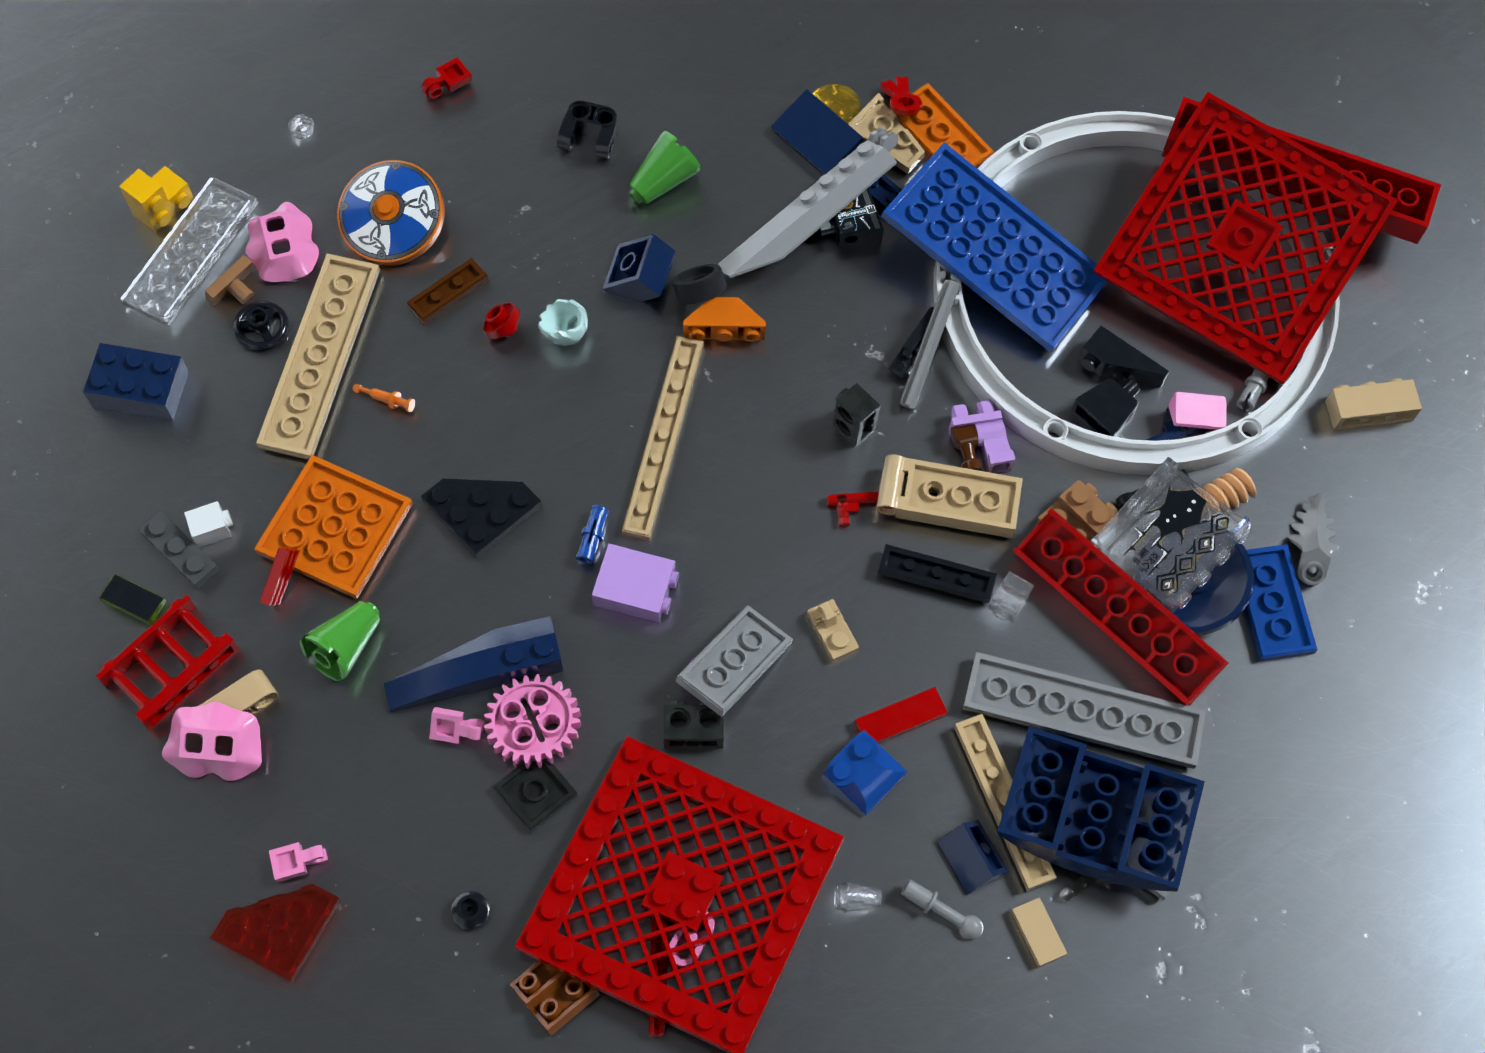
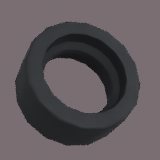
[672,264,727,305]

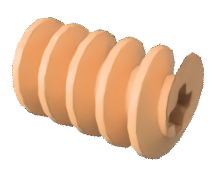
[1194,468,1256,523]

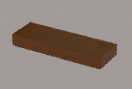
[406,258,489,325]

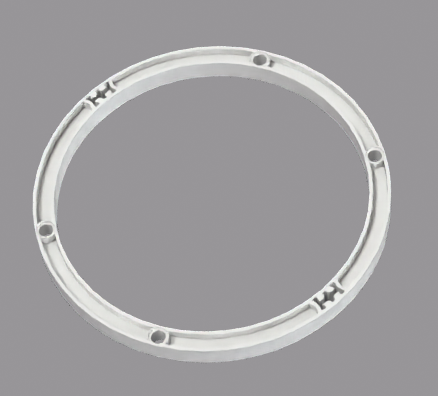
[933,111,1340,475]

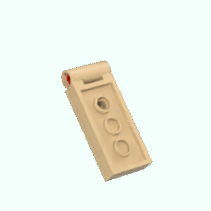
[876,454,1023,538]

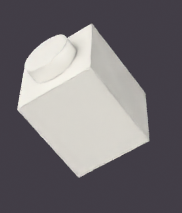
[184,501,233,548]

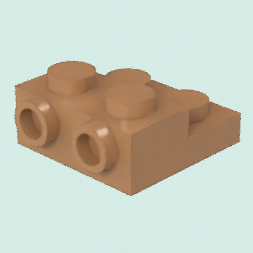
[1036,480,1119,545]

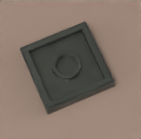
[493,759,578,833]

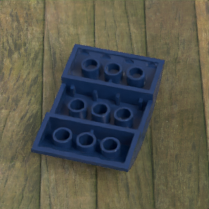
[997,726,1205,892]

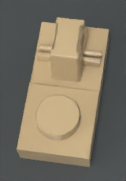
[807,599,859,663]

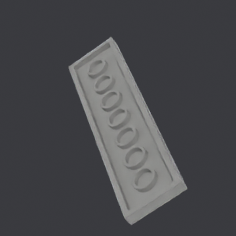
[962,652,1207,769]

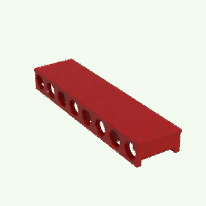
[1013,508,1229,706]

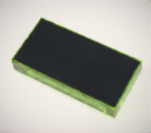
[99,574,167,626]

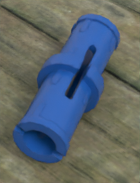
[576,505,609,564]

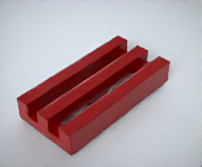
[260,547,300,606]

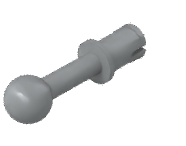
[901,879,983,940]

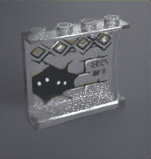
[1092,457,1251,613]

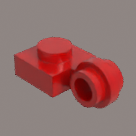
[421,57,472,99]

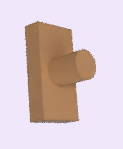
[205,255,254,307]

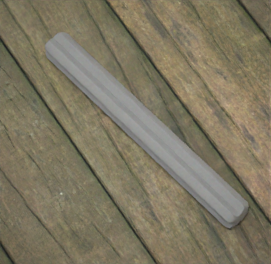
[900,280,959,409]

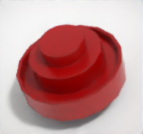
[483,302,520,339]

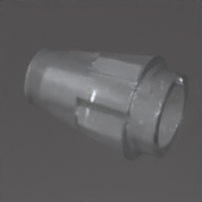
[834,882,881,913]

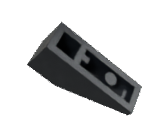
[1077,326,1169,387]

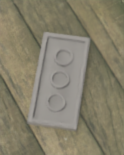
[675,605,793,717]

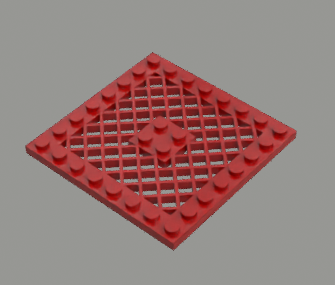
[1093,91,1398,385]
[515,736,844,1053]

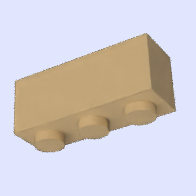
[1325,378,1422,431]

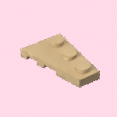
[848,93,925,174]

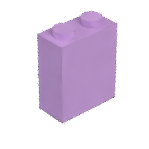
[592,543,679,623]

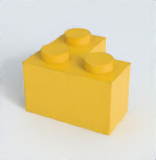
[119,166,194,233]

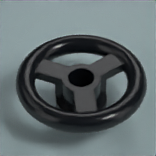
[233,301,289,350]

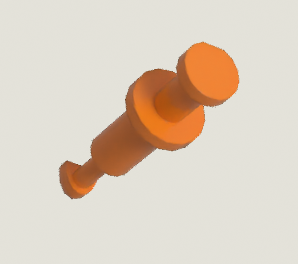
[352,384,415,412]

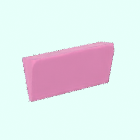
[1168,392,1226,430]

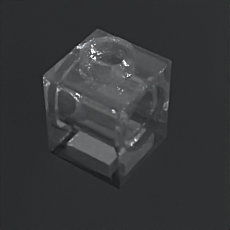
[988,571,1034,623]

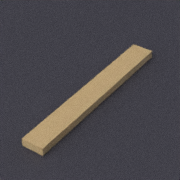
[622,336,704,541]

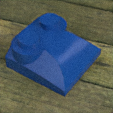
[823,730,908,816]

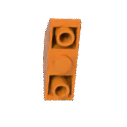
[683,297,766,342]

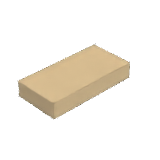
[1011,897,1067,968]

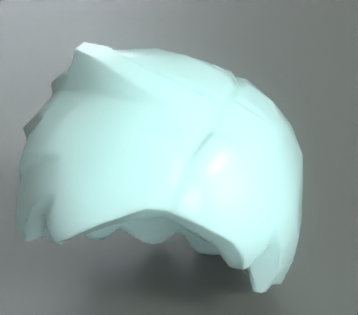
[538,299,588,346]

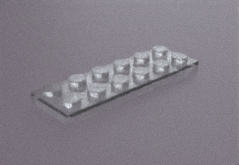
[120,176,259,327]

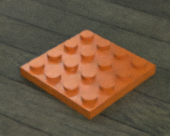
[254,455,413,599]

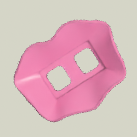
[245,202,319,282]
[162,702,262,781]

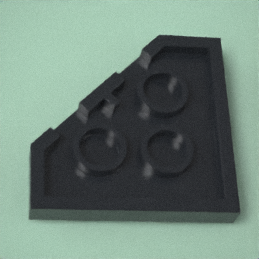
[421,478,542,558]

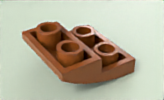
[509,961,600,1036]

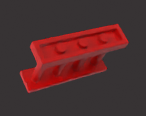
[96,594,240,731]

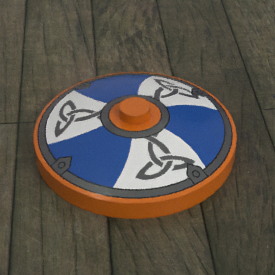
[337,160,445,266]

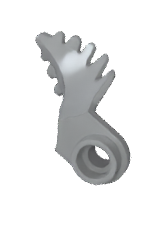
[1289,490,1339,585]

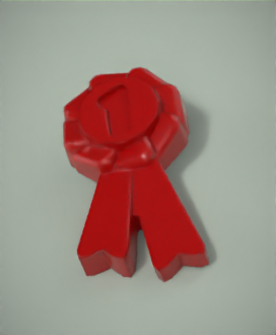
[880,76,923,117]

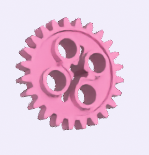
[484,674,581,769]

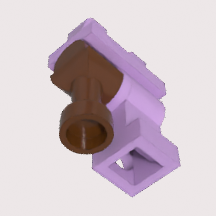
[948,400,1016,473]

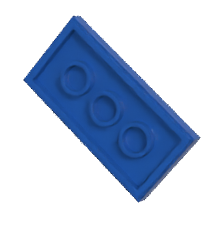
[1245,544,1318,662]

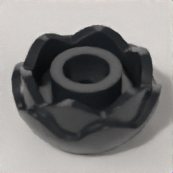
[451,891,490,930]

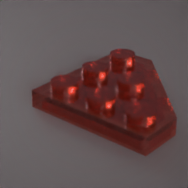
[210,884,342,983]

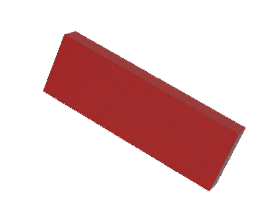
[854,687,948,744]

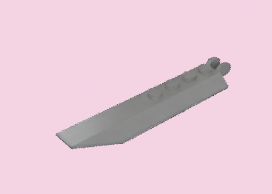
[717,127,898,278]

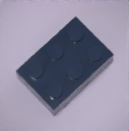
[83,343,189,421]

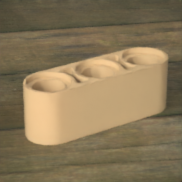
[198,670,278,741]

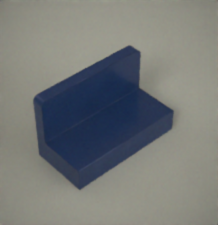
[938,820,1009,894]

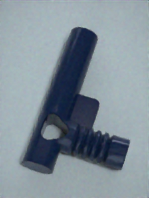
[1146,408,1199,441]

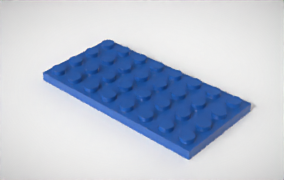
[881,142,1107,352]

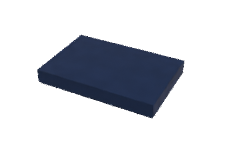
[771,89,863,175]

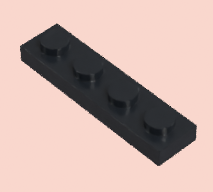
[878,544,997,603]

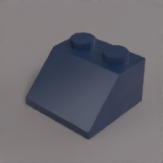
[603,234,676,301]

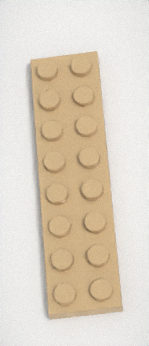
[256,253,380,459]

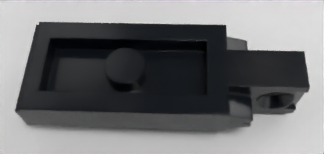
[889,307,934,378]

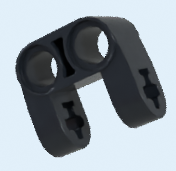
[557,100,618,160]

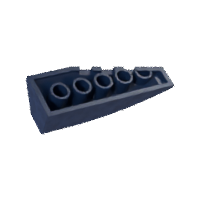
[384,616,563,713]

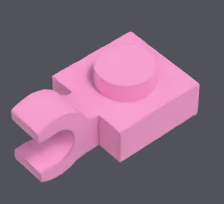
[429,707,485,744]
[269,842,328,882]

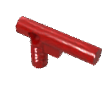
[827,491,879,528]

